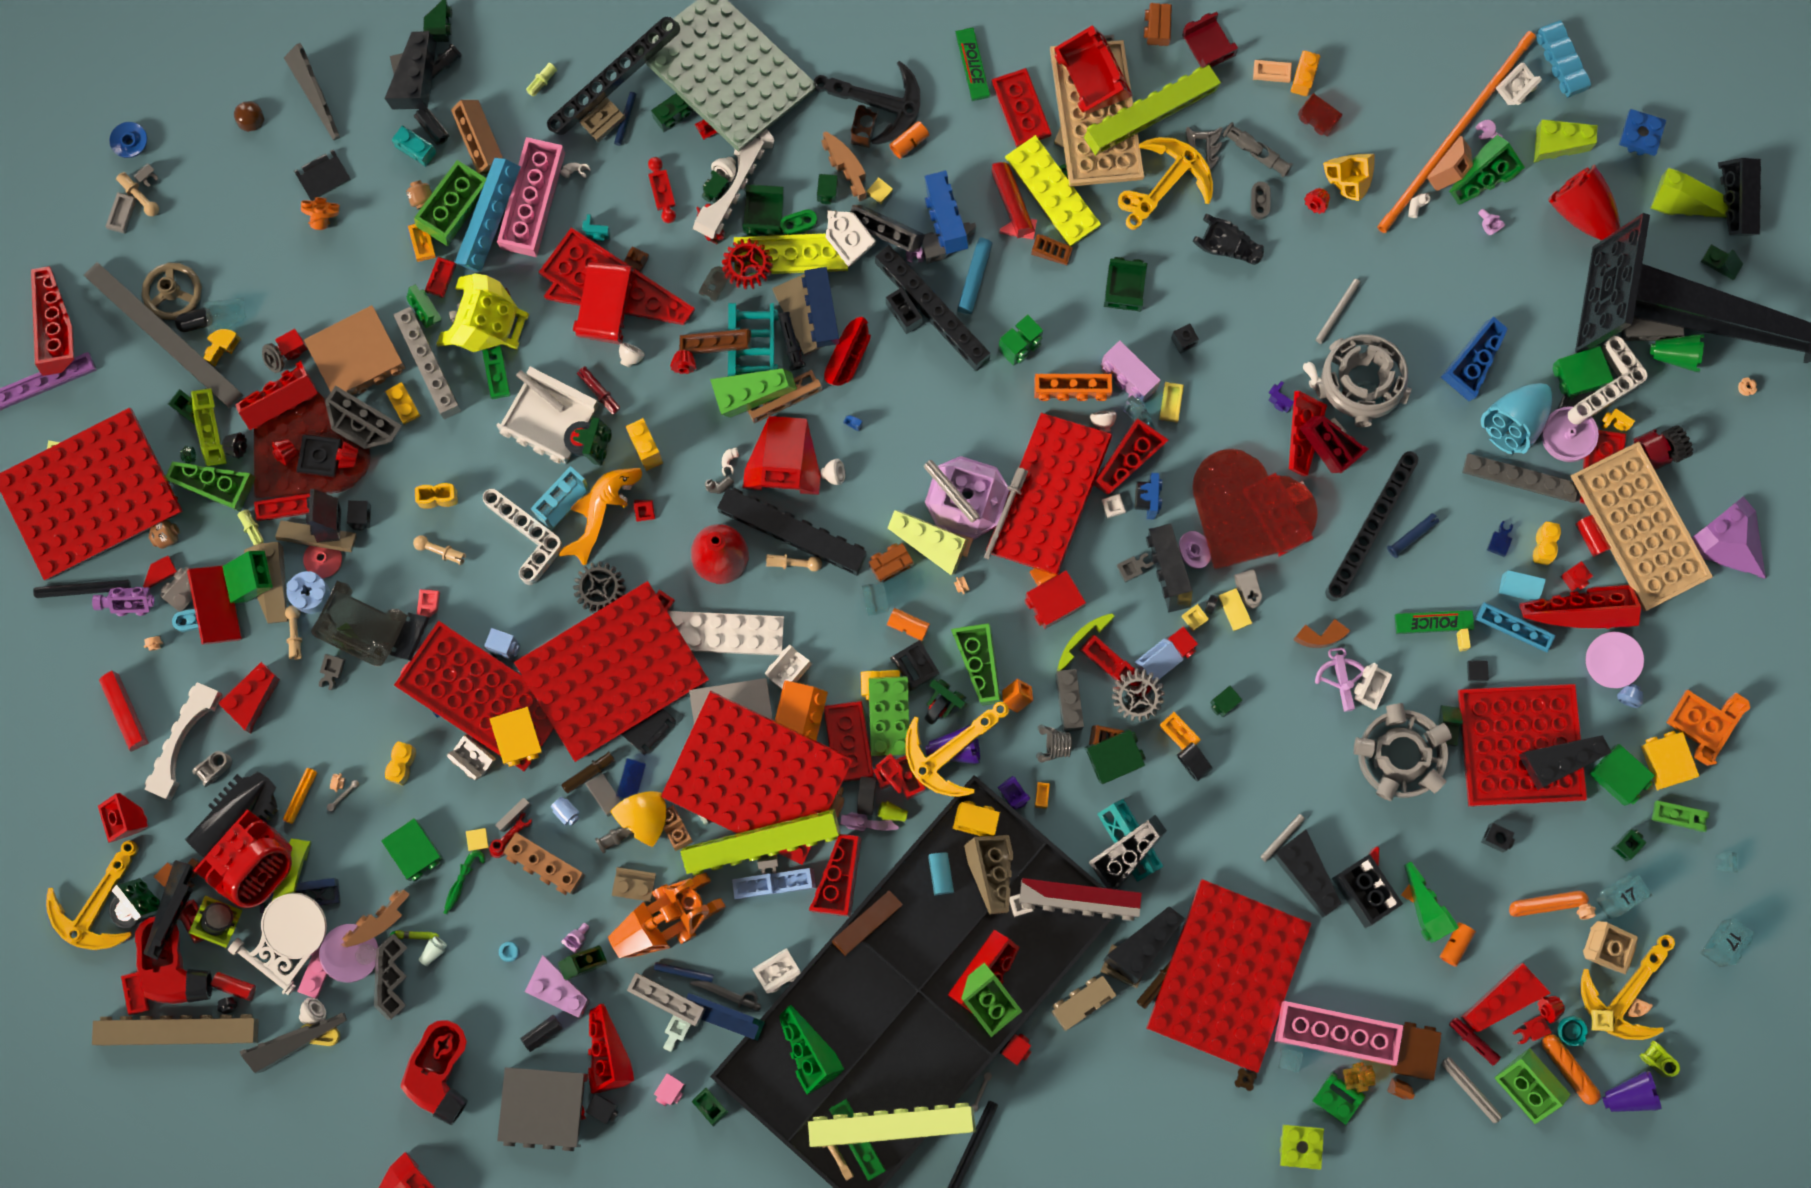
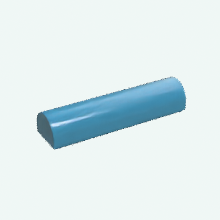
[957,237,993,314]
[1475,602,1556,653]

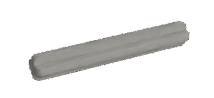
[924,460,979,523]
[1441,1057,1502,1123]

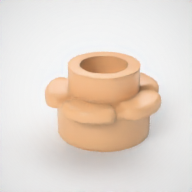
[1738,377,1757,396]
[954,576,969,594]
[144,636,163,651]
[330,773,345,792]
[1577,904,1596,920]

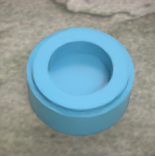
[499,942,519,962]

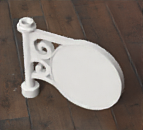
[228,893,327,995]

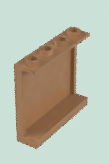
[304,305,405,395]

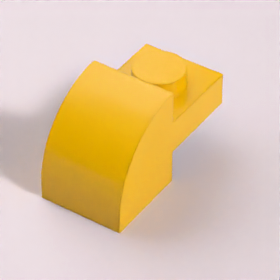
[204,329,241,367]

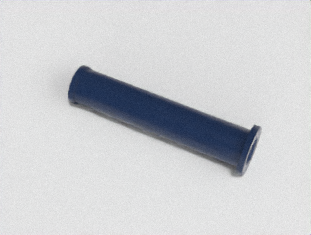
[1387,513,1440,559]

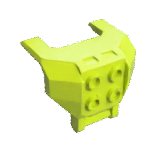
[436,274,529,352]

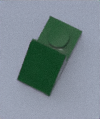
[1700,244,1743,280]
[168,389,195,425]
[1439,705,1463,746]
[691,1088,728,1127]

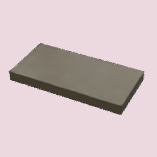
[772,274,823,356]

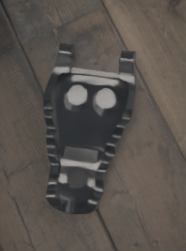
[1192,214,1264,265]

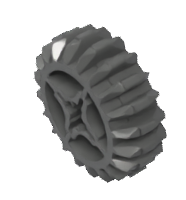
[573,562,626,613]

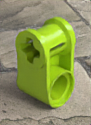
[1639,1040,1680,1078]

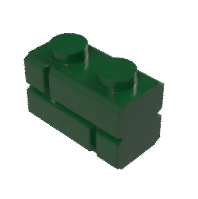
[558,945,607,981]

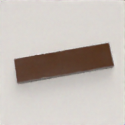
[679,329,751,354]
[832,890,903,956]

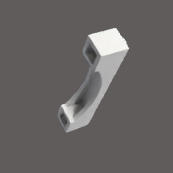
[693,138,765,239]
[145,682,223,801]

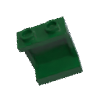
[743,184,784,236]
[1104,257,1148,312]
[1084,729,1146,785]

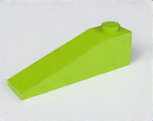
[1651,168,1728,218]

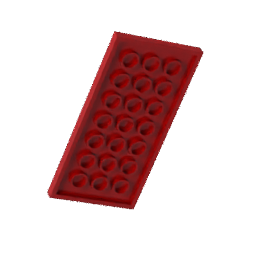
[986,413,1112,576]
[394,621,554,772]

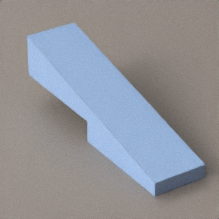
[732,868,816,899]

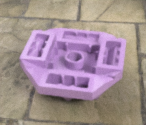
[925,456,1009,540]

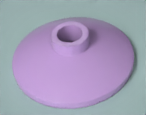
[1179,531,1211,569]

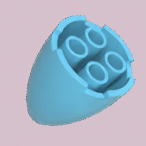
[1481,383,1552,455]

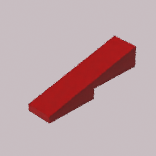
[1079,635,1152,698]

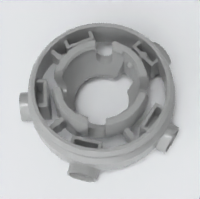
[1315,334,1412,427]
[1354,703,1452,801]

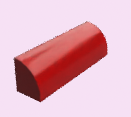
[992,162,1035,239]
[99,671,149,752]

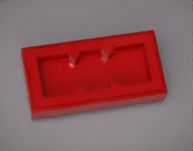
[424,257,457,298]
[121,972,150,1015]

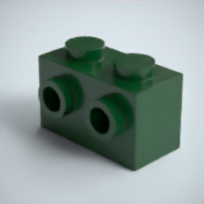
[651,93,694,132]

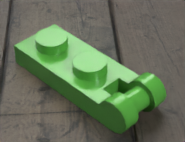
[1652,800,1710,832]

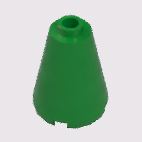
[1650,334,1704,372]

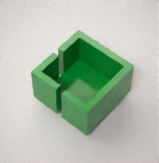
[998,314,1043,366]

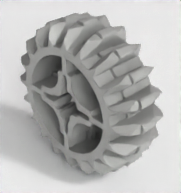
[1112,669,1165,721]

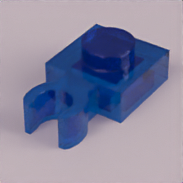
[1486,521,1513,557]

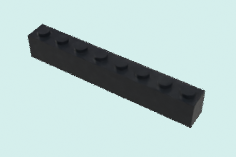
[717,488,867,576]

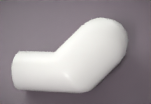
[1408,193,1430,218]

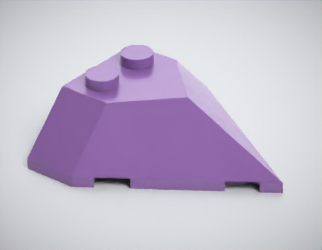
[1692,496,1766,579]

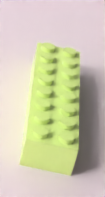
[808,1103,976,1147]

